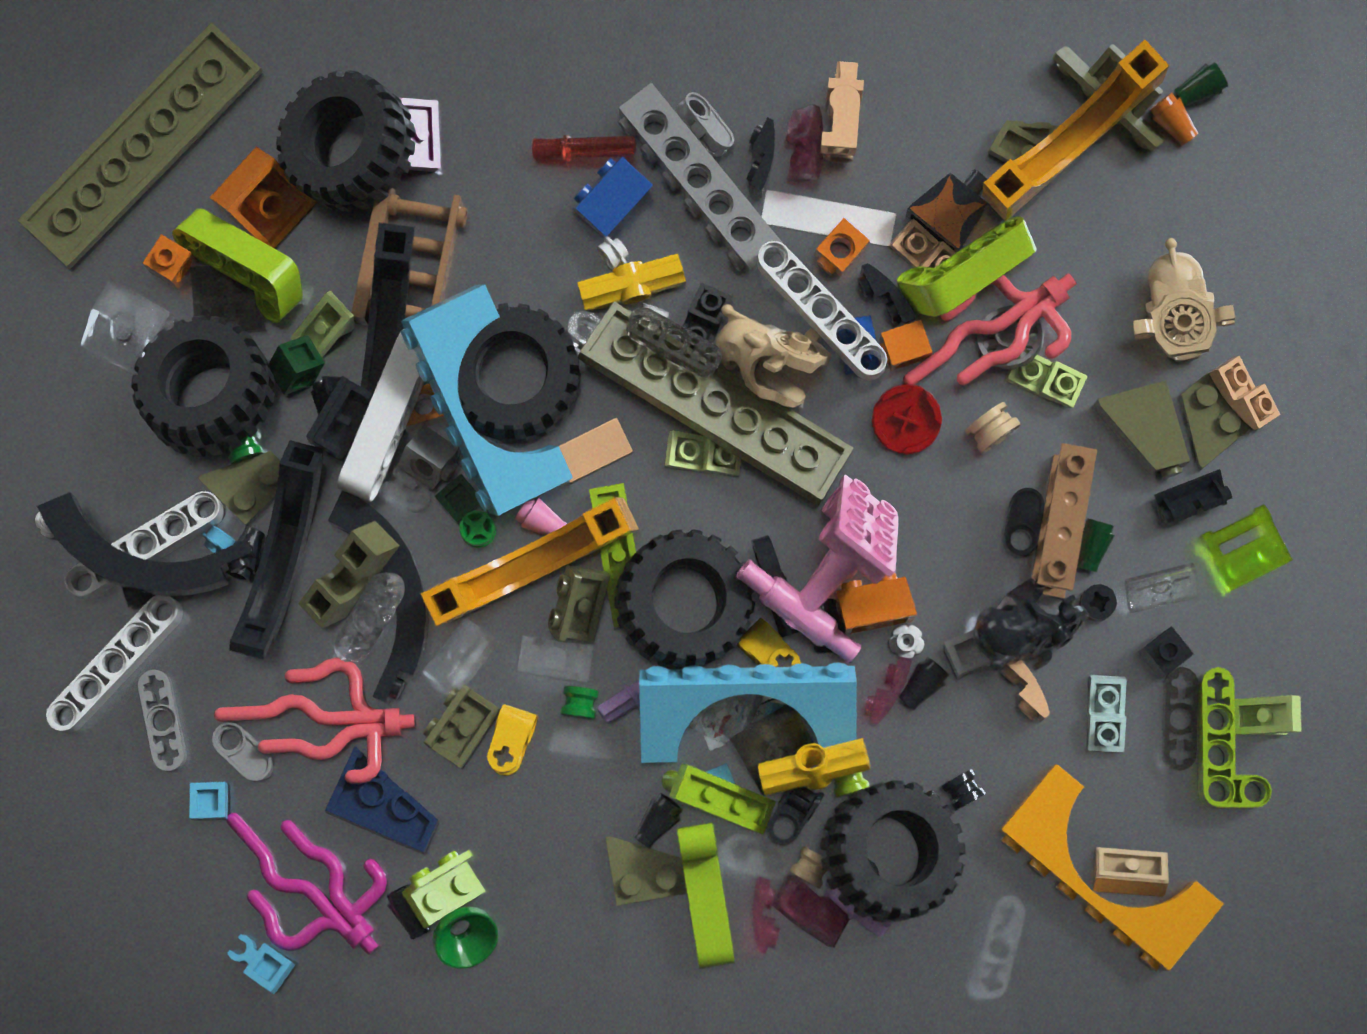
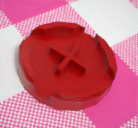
[872,383,942,455]

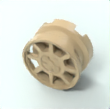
[965,402,1021,454]

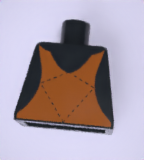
[905,169,987,253]

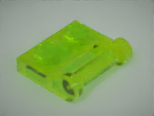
[1200,504,1293,593]

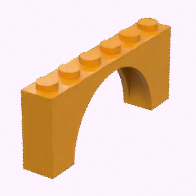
[982,39,1169,222]
[421,498,639,626]
[998,764,1224,972]

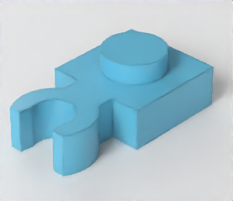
[227,934,296,994]

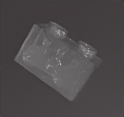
[690,663,764,750]

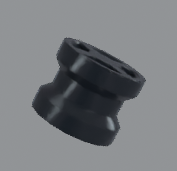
[1078,584,1117,622]
[941,769,986,811]

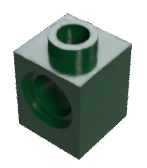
[269,335,325,395]

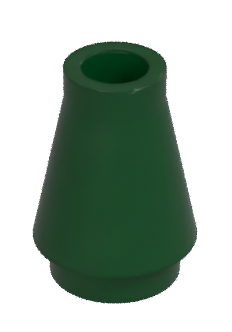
[1174,62,1229,107]
[1077,518,1115,572]

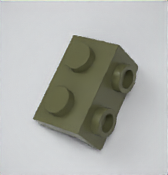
[548,565,610,643]
[423,684,501,769]

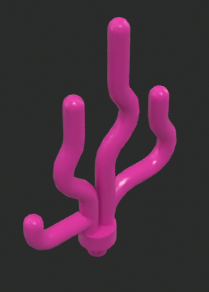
[226,813,387,955]

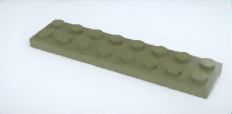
[18,22,263,270]
[578,302,854,506]

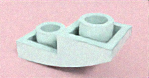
[1088,675,1127,752]

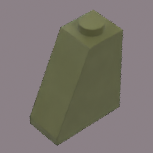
[1094,380,1190,478]

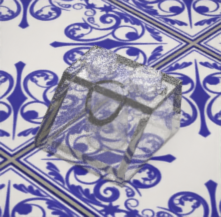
[81,278,178,375]

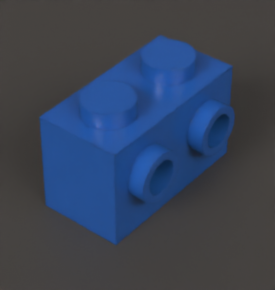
[572,156,653,237]

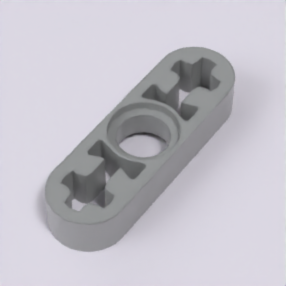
[138,670,187,772]

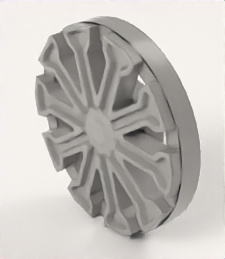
[977,306,1044,369]

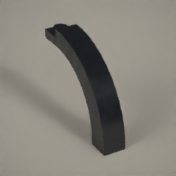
[361,222,415,394]
[229,440,324,660]
[328,490,429,705]
[37,492,256,596]

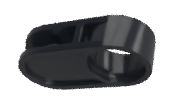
[1003,488,1044,558]

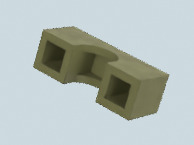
[298,521,400,628]

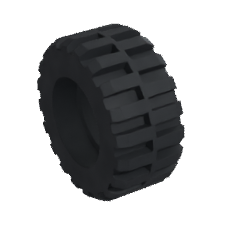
[276,70,416,212]
[458,303,580,443]
[131,315,275,457]
[614,529,755,669]
[820,780,966,922]

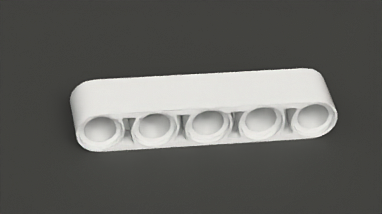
[757,241,887,381]
[337,332,424,502]
[65,491,225,600]
[46,595,183,733]

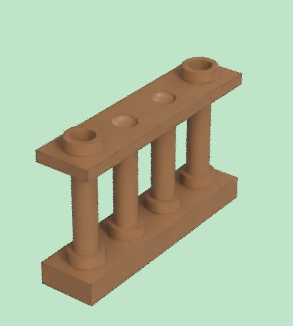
[351,188,468,325]
[1031,443,1097,600]

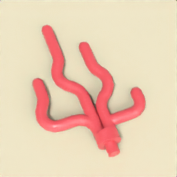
[903,273,1077,386]
[214,657,415,784]

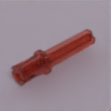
[532,134,636,162]

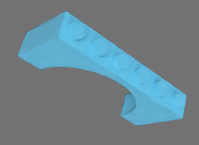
[401,284,573,516]
[639,663,857,763]

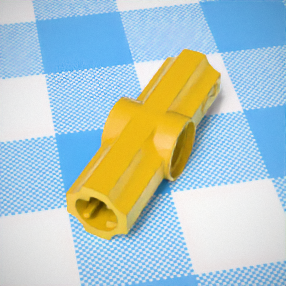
[577,253,686,312]
[758,738,871,795]

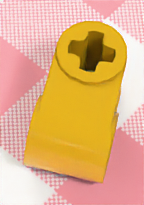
[737,617,801,667]
[487,704,538,776]

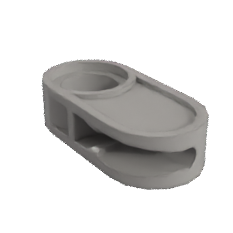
[676,92,734,157]
[212,722,274,782]

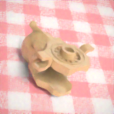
[1133,238,1235,362]
[715,304,832,408]

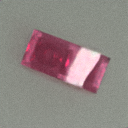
[785,104,824,184]
[864,656,912,727]
[772,875,850,948]
[752,876,780,954]

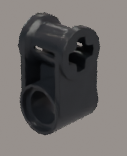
[767,786,825,847]

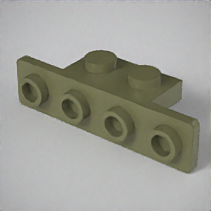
[1052,44,1166,152]

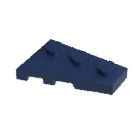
[325,746,438,855]

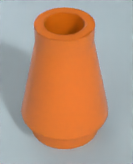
[1149,93,1198,146]

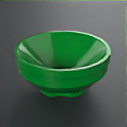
[433,907,498,969]

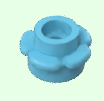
[202,525,236,553]

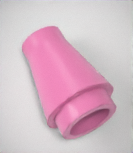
[514,497,567,536]

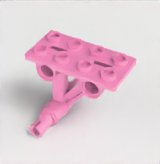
[736,475,898,663]

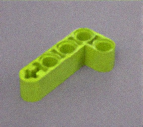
[172,208,303,323]
[897,216,1036,316]
[1197,667,1272,809]
[677,823,735,969]

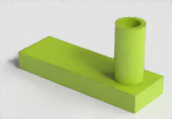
[662,763,776,835]

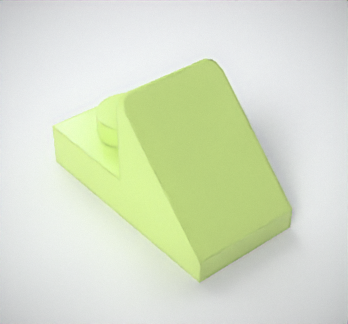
[290,290,355,357]
[1235,695,1301,735]

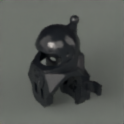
[973,578,1090,671]

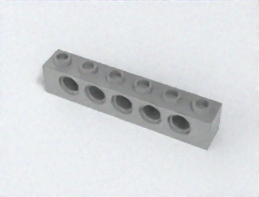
[618,82,782,275]

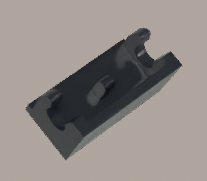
[306,376,373,461]

